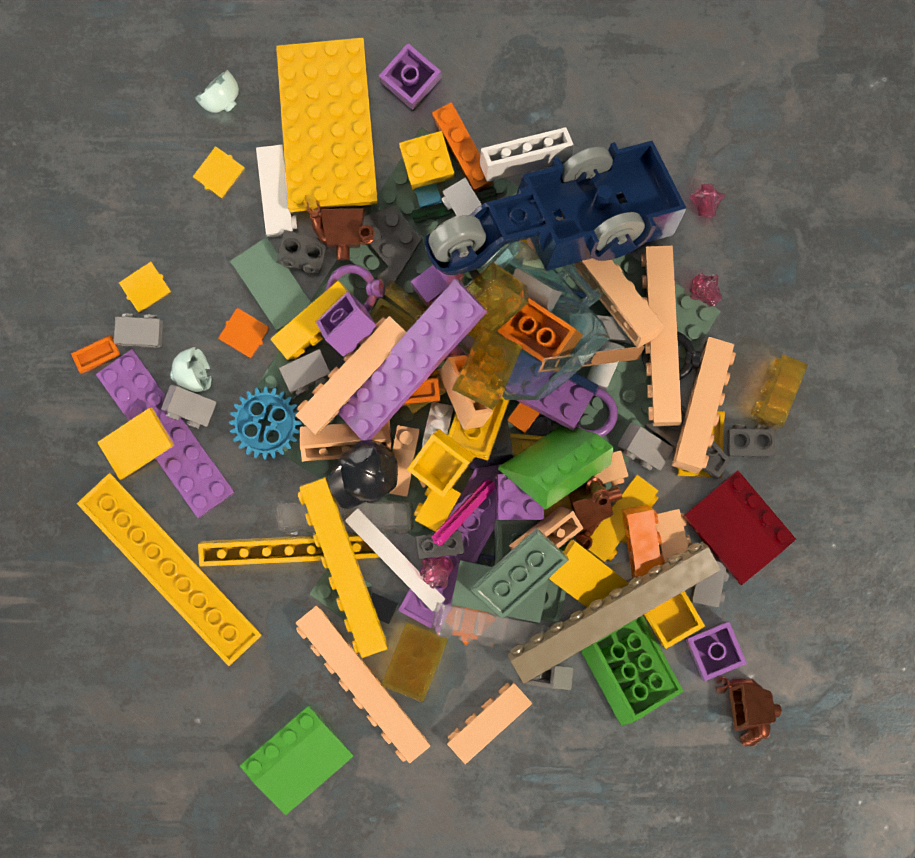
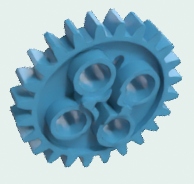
[229,387,302,460]

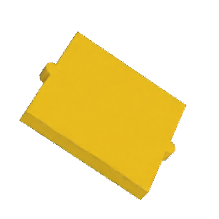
[193,146,245,198]
[119,262,171,313]

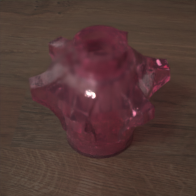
[690,183,725,217]
[690,273,722,307]
[419,556,453,589]

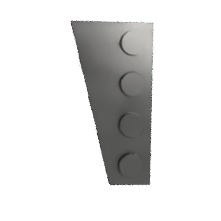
[644,405,731,480]

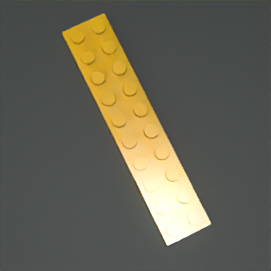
[77,473,262,666]

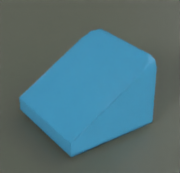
[415,183,442,209]

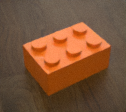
[497,294,583,373]

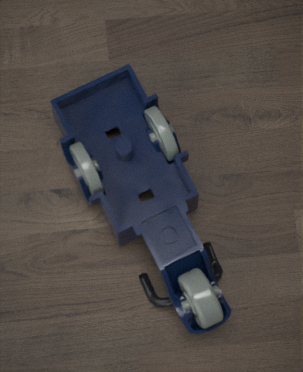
[425,140,687,291]

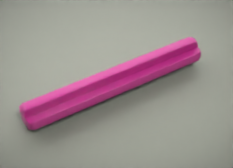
[432,479,495,546]

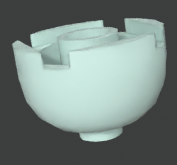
[195,70,239,113]
[170,347,212,393]

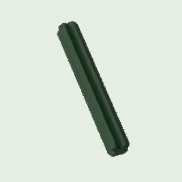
[412,188,498,223]

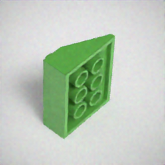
[498,425,613,510]
[581,615,684,726]
[240,705,354,815]

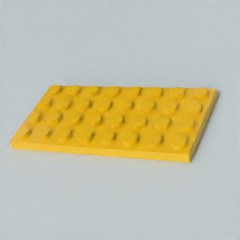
[276,38,378,212]

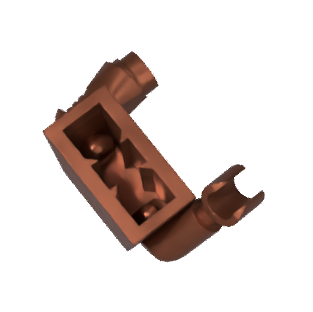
[307,200,375,261]
[568,478,622,550]
[716,677,782,747]

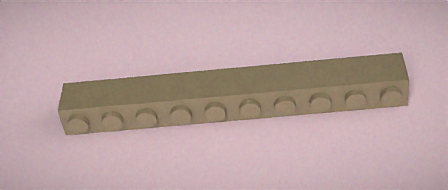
[507,542,720,684]

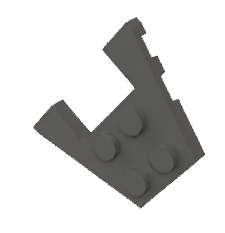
[363,205,422,298]

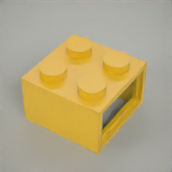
[399,131,454,190]
[407,429,475,497]
[414,486,461,532]
[644,591,705,649]

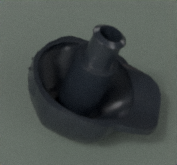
[327,439,398,509]

